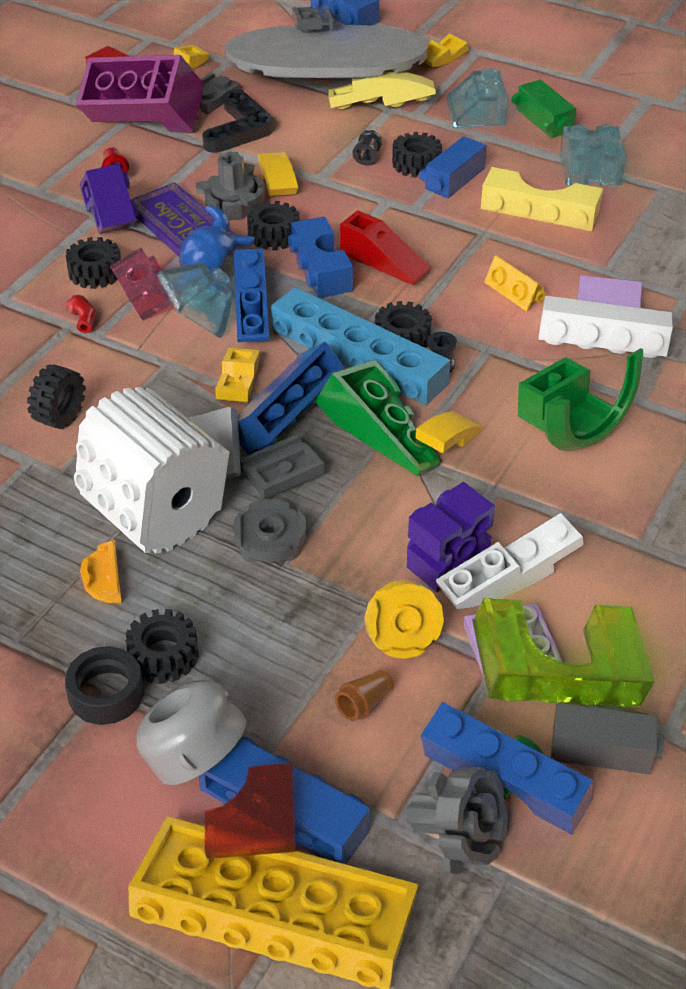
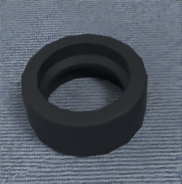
[65,646,144,725]

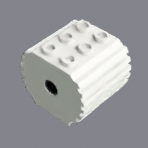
[74,387,229,554]

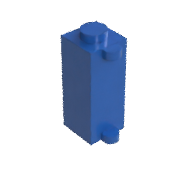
[419,136,487,198]

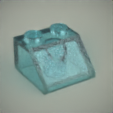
[446,68,508,128]

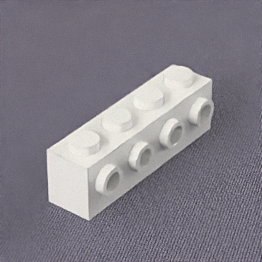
[539,296,673,358]

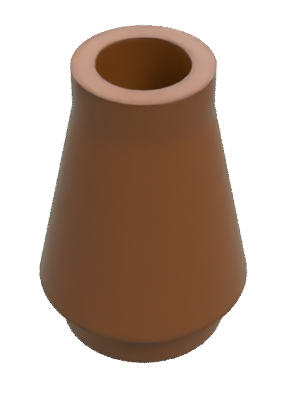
[335,669,394,721]

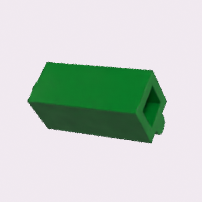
[511,79,577,139]

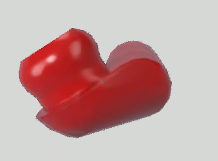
[66,294,97,333]

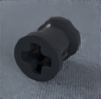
[352,130,382,166]
[428,332,457,373]

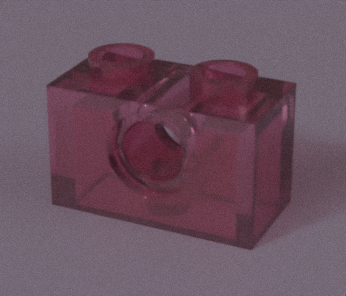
[110,247,174,321]

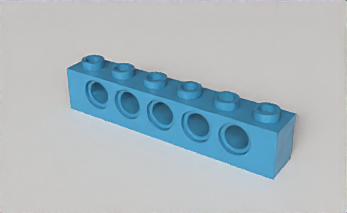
[271,287,450,406]

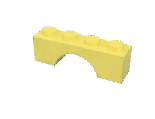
[481,167,603,231]

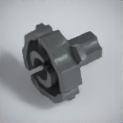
[196,151,265,220]
[407,766,508,874]

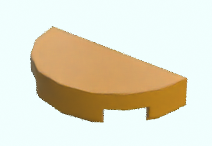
[80,540,122,603]

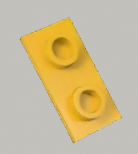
[484,255,546,311]

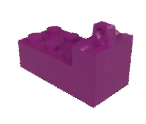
[76,55,205,132]

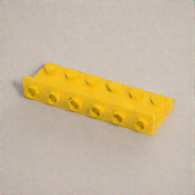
[128,816,419,989]

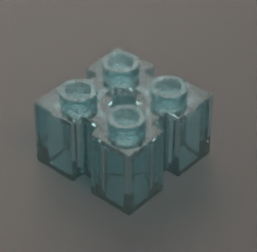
[560,125,626,186]

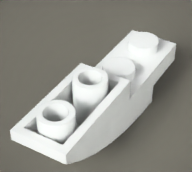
[436,513,584,609]

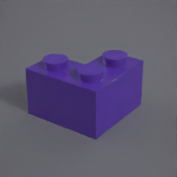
[79,163,138,234]

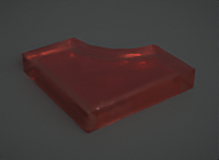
[204,763,296,859]

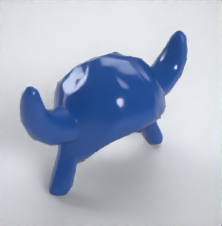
[159,206,255,299]

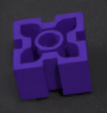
[406,481,495,592]

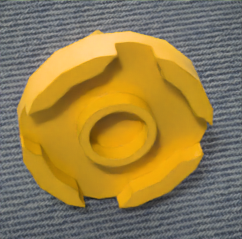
[364,579,444,659]

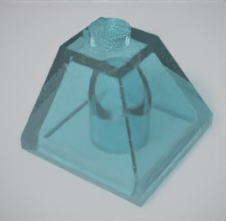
[157,263,234,338]

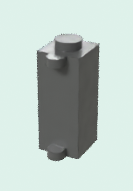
[551,703,664,774]

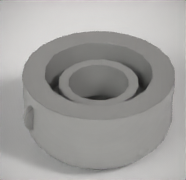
[136,680,246,785]

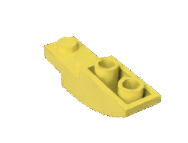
[329,70,436,109]

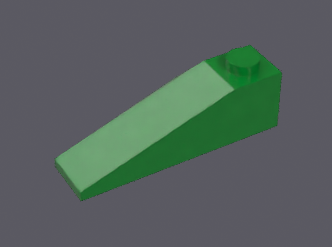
[315,360,441,476]

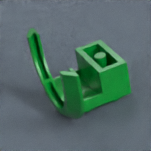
[518,348,644,451]

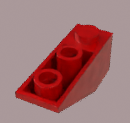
[340,210,430,285]

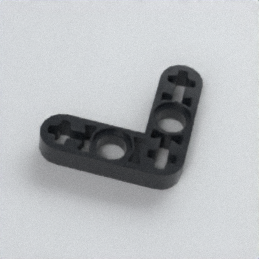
[202,90,273,153]

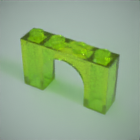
[473,598,655,707]

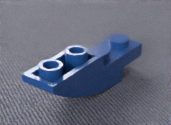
[233,248,269,343]

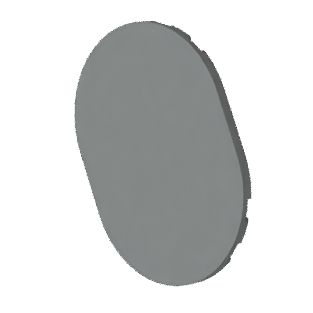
[225,25,428,78]

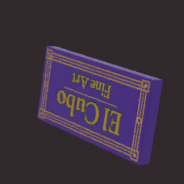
[131,182,236,257]

